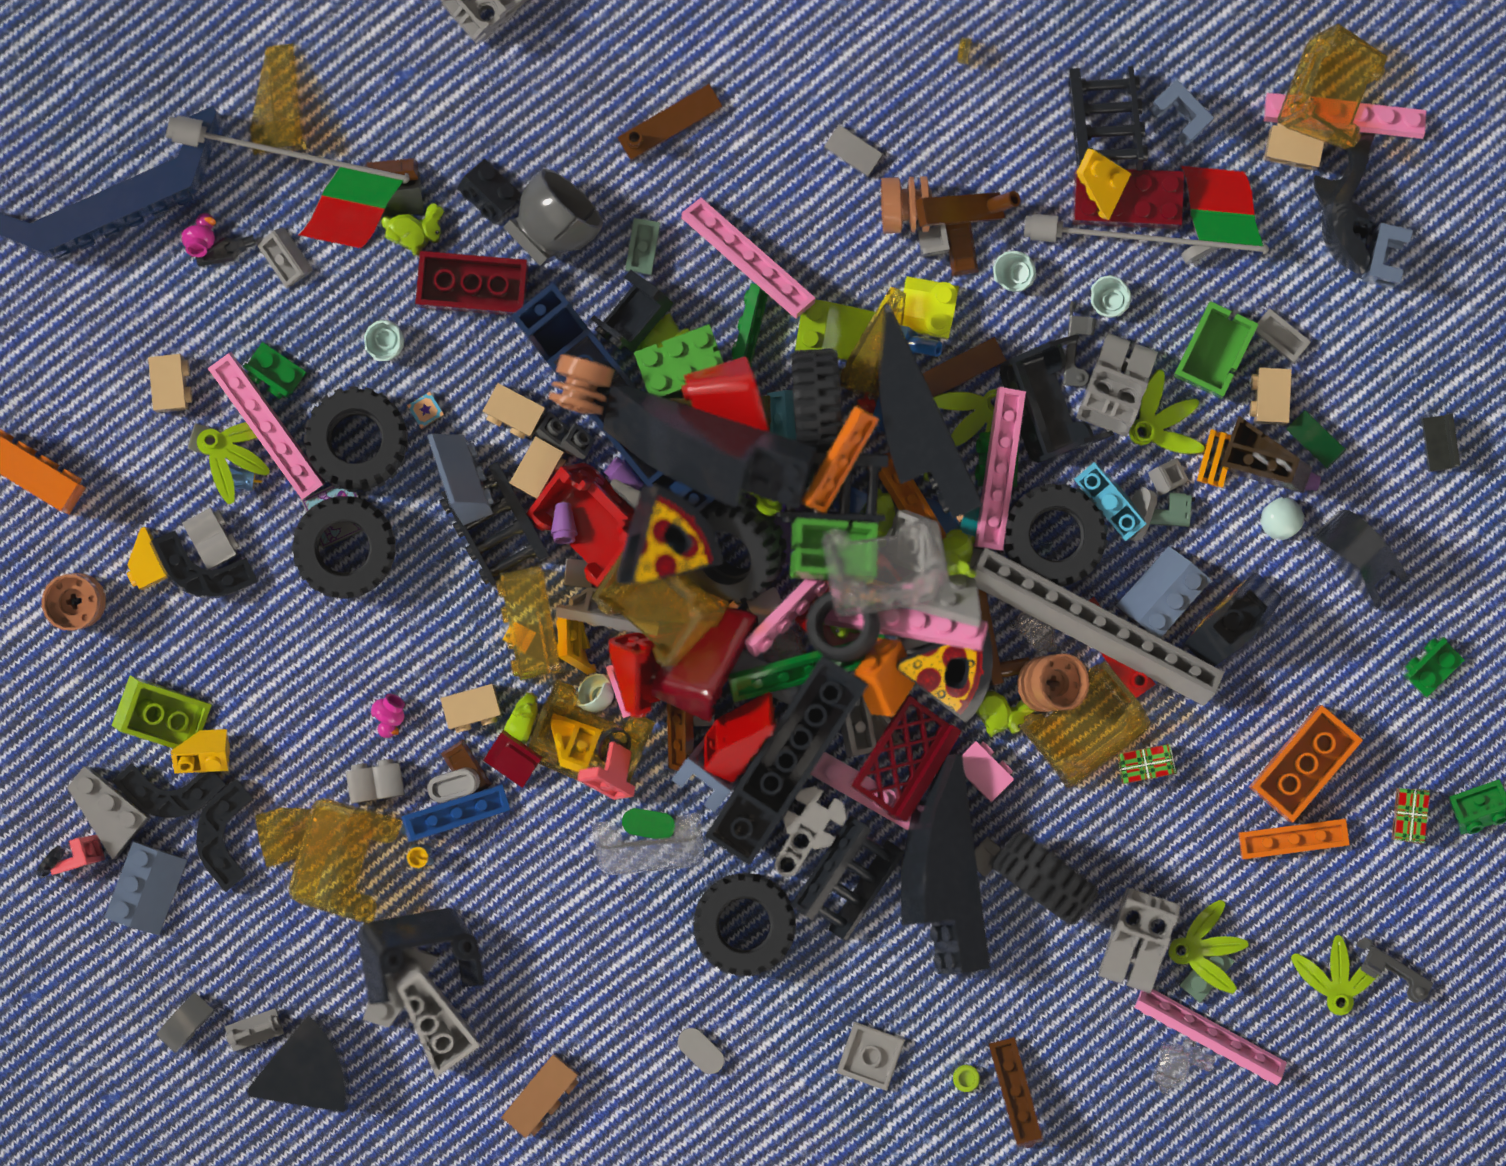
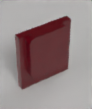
[483,730,543,788]

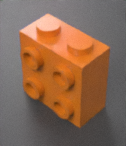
[853,638,915,717]

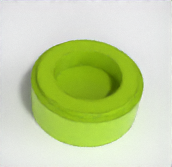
[953,1064,980,1092]

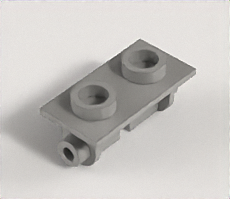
[225,1008,284,1052]

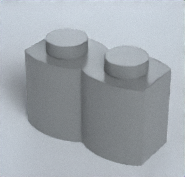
[182,507,239,570]
[346,759,405,804]

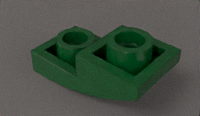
[1286,410,1346,469]

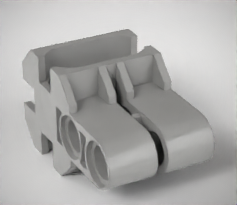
[440,0,528,45]
[1076,333,1158,437]
[775,786,847,877]
[1098,887,1181,994]

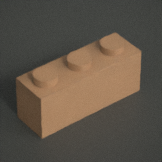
[501,1053,579,1138]

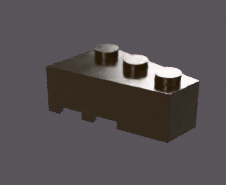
[1221,416,1312,493]

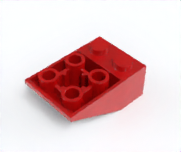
[704,692,775,783]

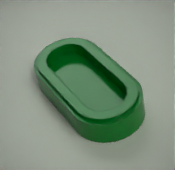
[622,808,675,840]

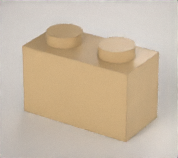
[1264,122,1325,171]
[148,354,192,413]
[1250,368,1291,425]
[483,383,546,439]
[509,436,566,499]
[440,684,502,733]

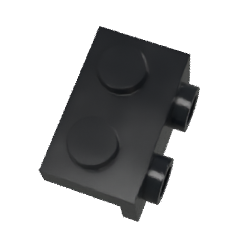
[457,158,522,224]

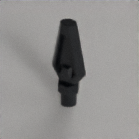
[195,234,256,267]

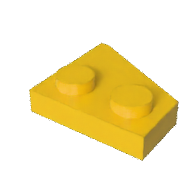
[1076,149,1131,220]
[556,617,596,675]
[550,713,602,772]

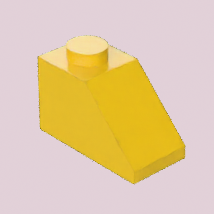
[127,527,167,590]

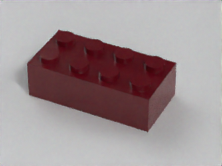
[1072,167,1184,229]
[415,251,529,315]

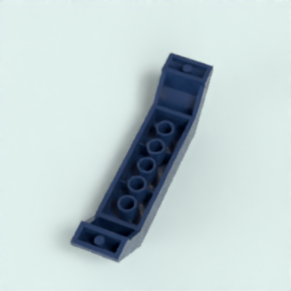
[0,105,223,261]
[511,282,715,512]

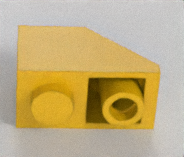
[171,729,230,773]

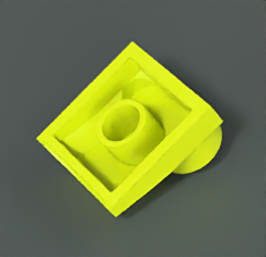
[898,276,959,339]

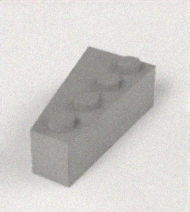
[392,957,480,1077]

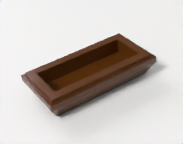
[365,158,418,181]
[945,223,979,276]
[441,739,492,794]

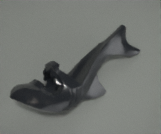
[1313,129,1376,275]

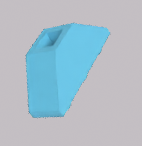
[1074,462,1147,541]

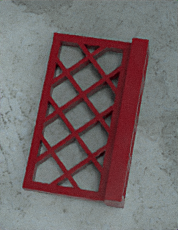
[851,695,962,822]

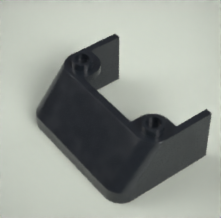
[999,334,1114,463]
[358,908,485,1005]

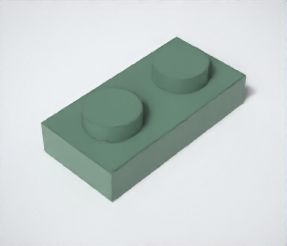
[625,218,661,276]
[1179,955,1234,1003]

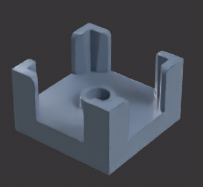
[1149,80,1214,148]
[1362,223,1413,289]
[672,738,748,813]

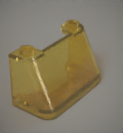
[1277,24,1388,149]
[592,551,724,666]
[1019,661,1151,788]

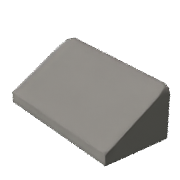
[257,227,313,289]

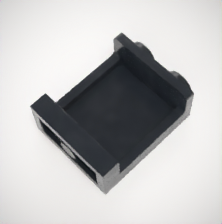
[591,269,674,353]

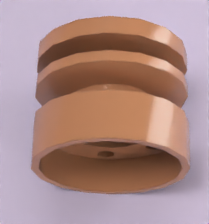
[881,176,932,234]
[548,354,615,415]
[42,573,106,630]
[1017,654,1089,712]

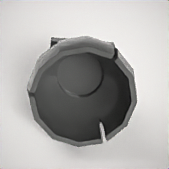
[503,169,603,266]

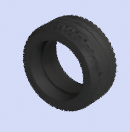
[806,589,880,662]

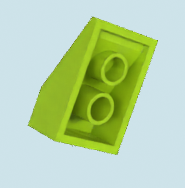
[795,299,882,367]
[111,675,212,749]

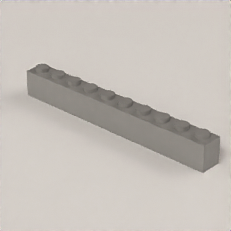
[969,548,1224,706]

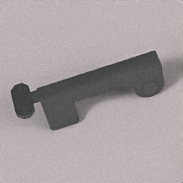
[1063,301,1096,387]
[1356,937,1433,1003]

